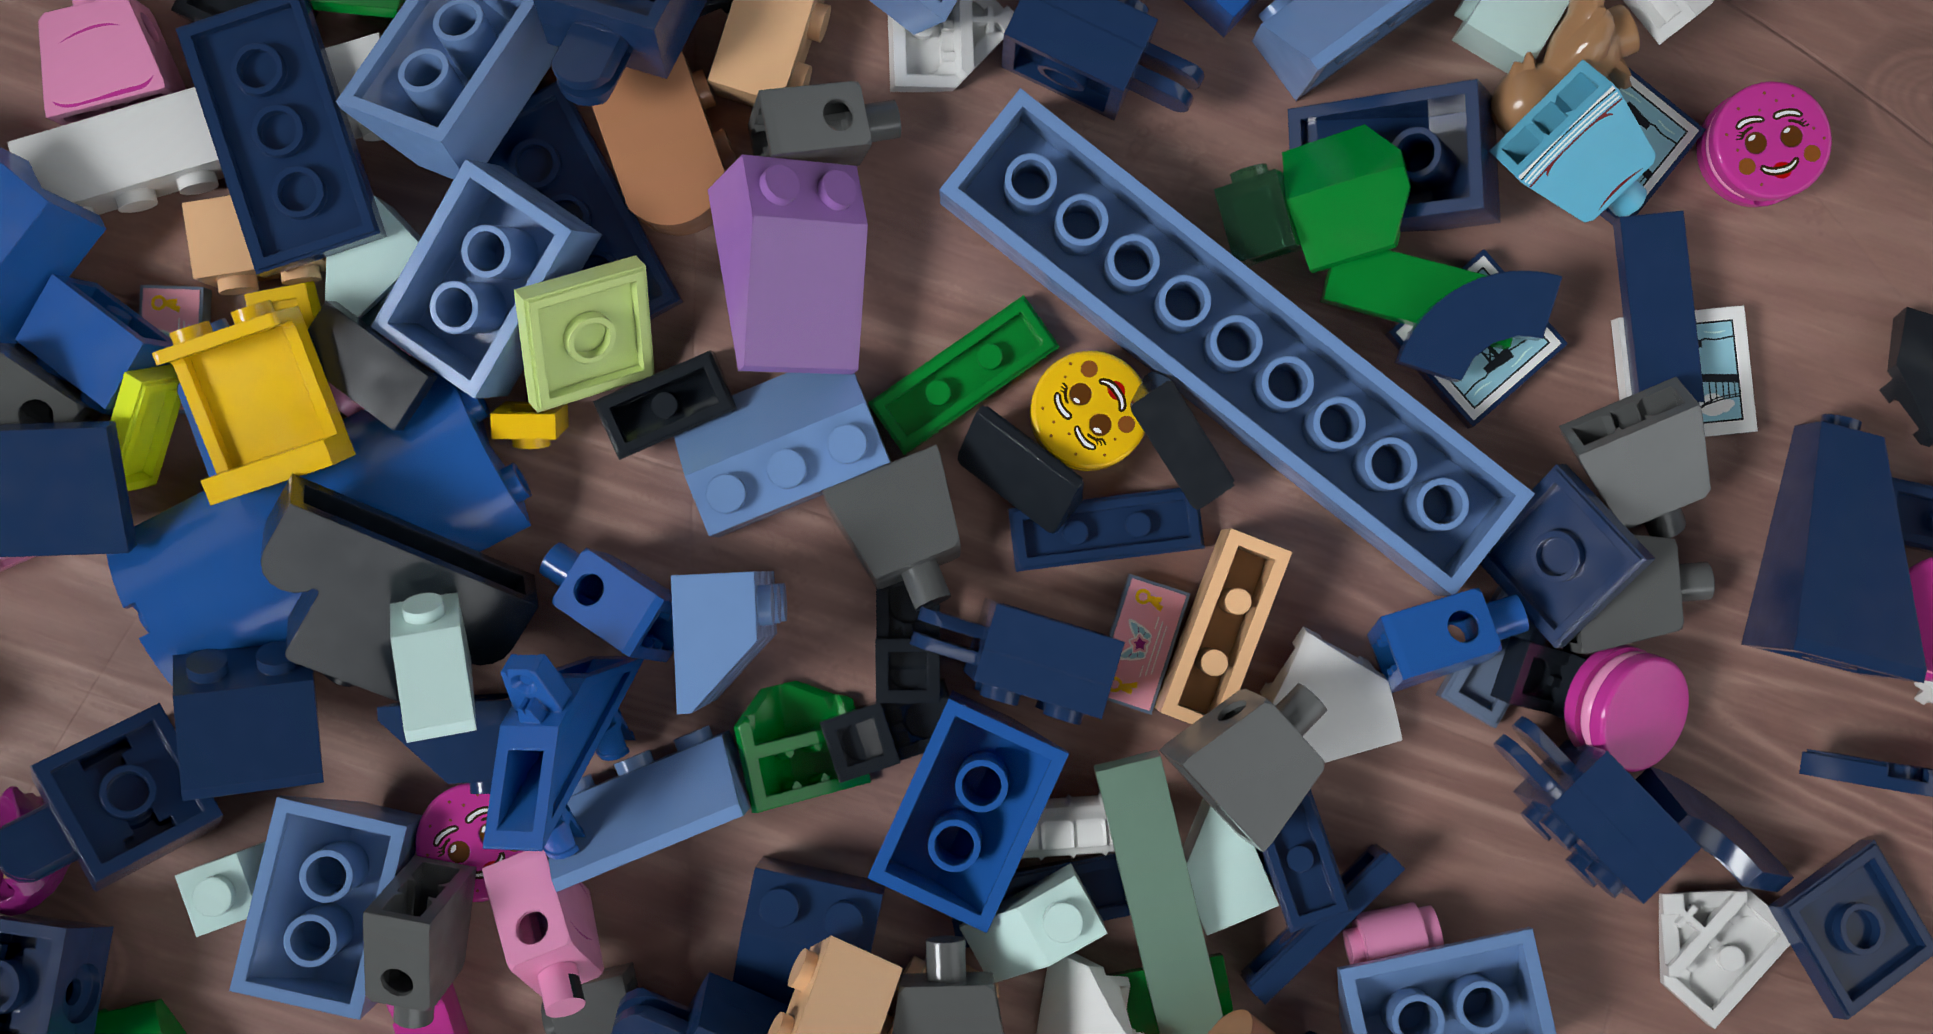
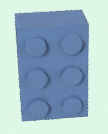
[371,159,602,399]

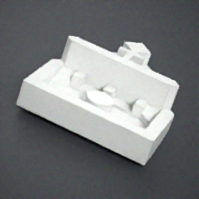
[888,0,1014,92]
[1260,626,1403,763]
[1659,889,1790,1029]
[1036,953,1144,1034]

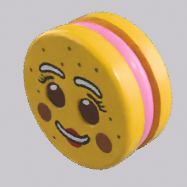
[1030,351,1145,471]

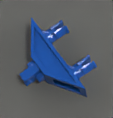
[483,654,644,860]

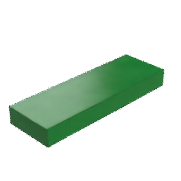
[1320,250,1513,350]
[868,295,1060,456]

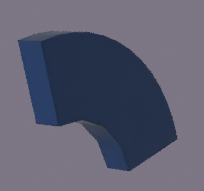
[1395,271,1563,382]
[1799,749,1933,797]
[1635,767,1794,892]

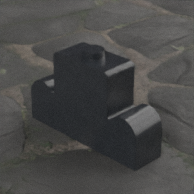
[260,473,539,702]

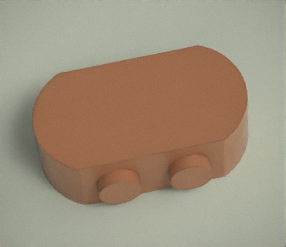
[592,52,736,236]

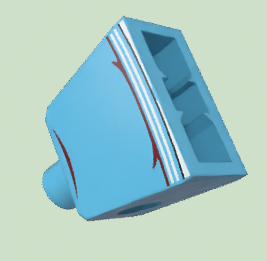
[1489,59,1656,222]

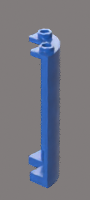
[106,372,532,687]

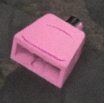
[38,0,186,126]
[482,850,604,1018]

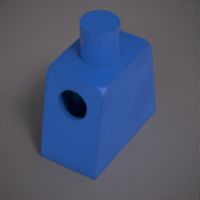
[539,542,674,662]
[1367,588,1529,693]

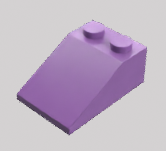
[708,154,868,375]

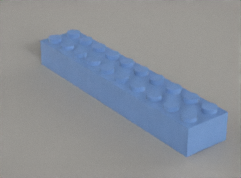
[939,88,1535,596]

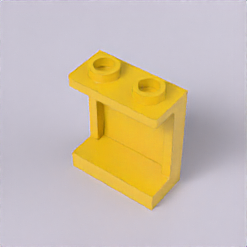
[152,300,356,506]

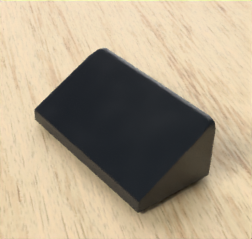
[593,350,737,460]
[1130,371,1235,510]
[957,405,1084,534]

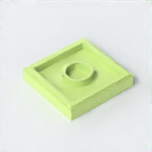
[514,255,655,413]

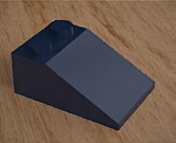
[1288,79,1501,235]
[733,856,885,1005]

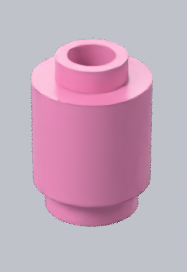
[1343,902,1444,965]

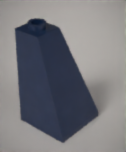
[1741,414,1927,683]

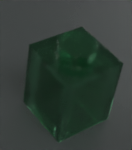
[1214,163,1302,267]

